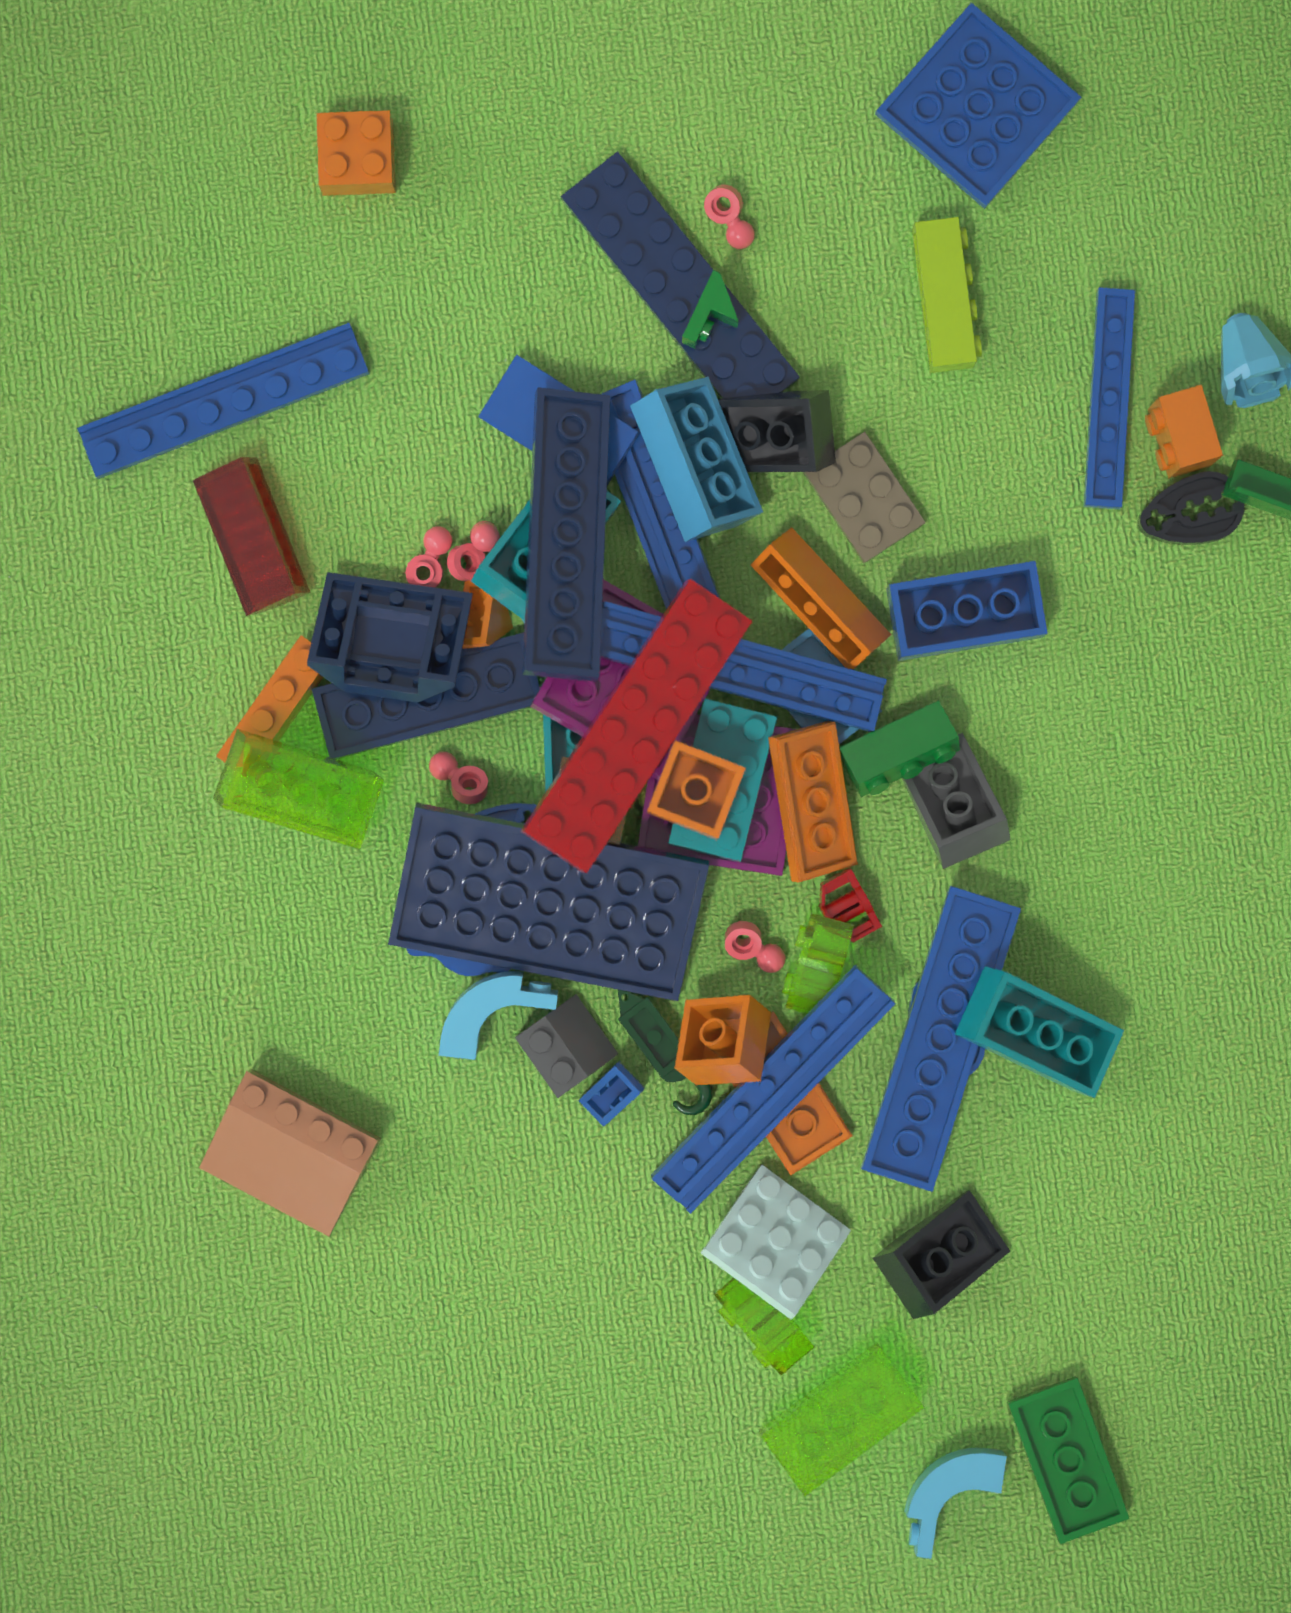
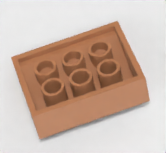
[199,1070,381,1236]

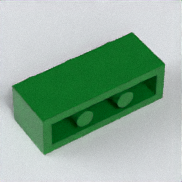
[839,700,960,797]

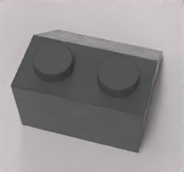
[515,994,618,1098]

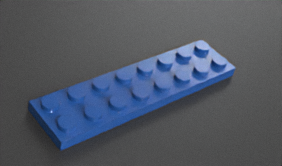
[860,886,1021,1192]

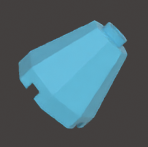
[1221,313,1291,408]

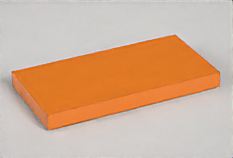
[768,721,858,883]
[732,1011,852,1176]

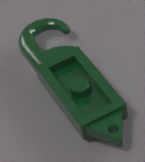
[618,990,712,1115]

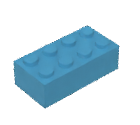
[630,377,763,542]

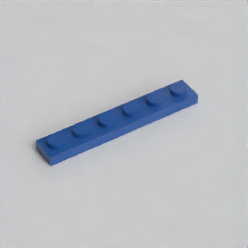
[1084,288,1135,510]

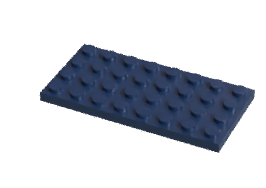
[388,802,709,1001]

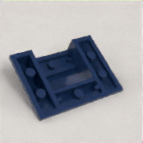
[307,572,473,703]

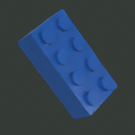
[886,561,1048,661]

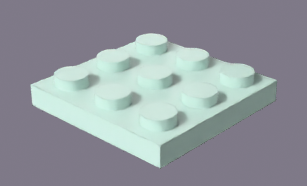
[701,1165,851,1319]

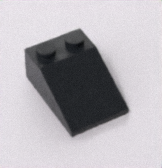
[718,390,836,472]
[873,1190,1010,1319]

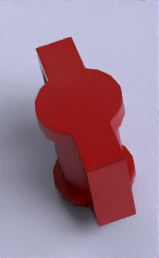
[818,867,882,943]

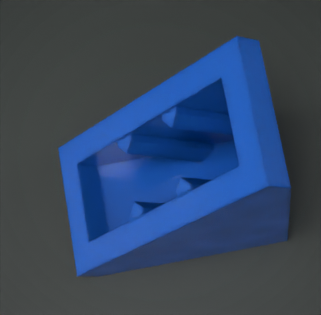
[578,1061,645,1127]

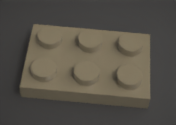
[803,432,926,564]

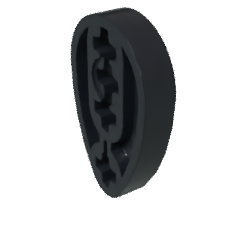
[1138,471,1244,545]

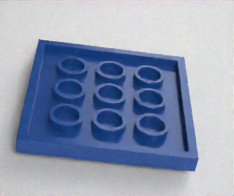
[875,2,1081,209]

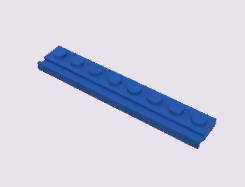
[77,322,370,479]
[601,380,721,609]
[600,601,887,732]
[651,965,895,1214]

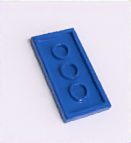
[478,354,640,485]

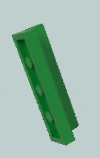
[1223,459,1291,520]

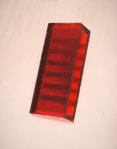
[193,457,311,616]

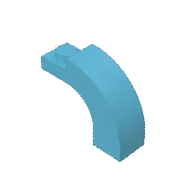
[439,971,558,1060]
[904,1448,1007,1559]

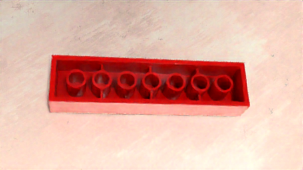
[520,579,753,873]

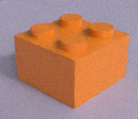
[317,110,396,196]
[1145,385,1223,479]
[647,741,745,840]
[675,995,771,1085]

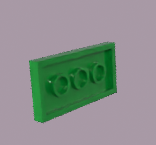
[1007,1376,1130,1544]

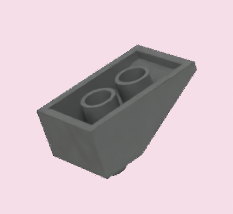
[902,733,1011,869]

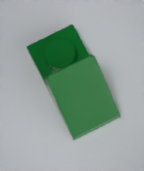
[682,270,738,349]

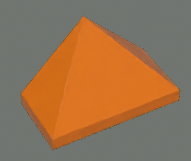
[462,580,513,649]

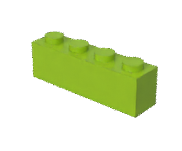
[912,217,982,373]

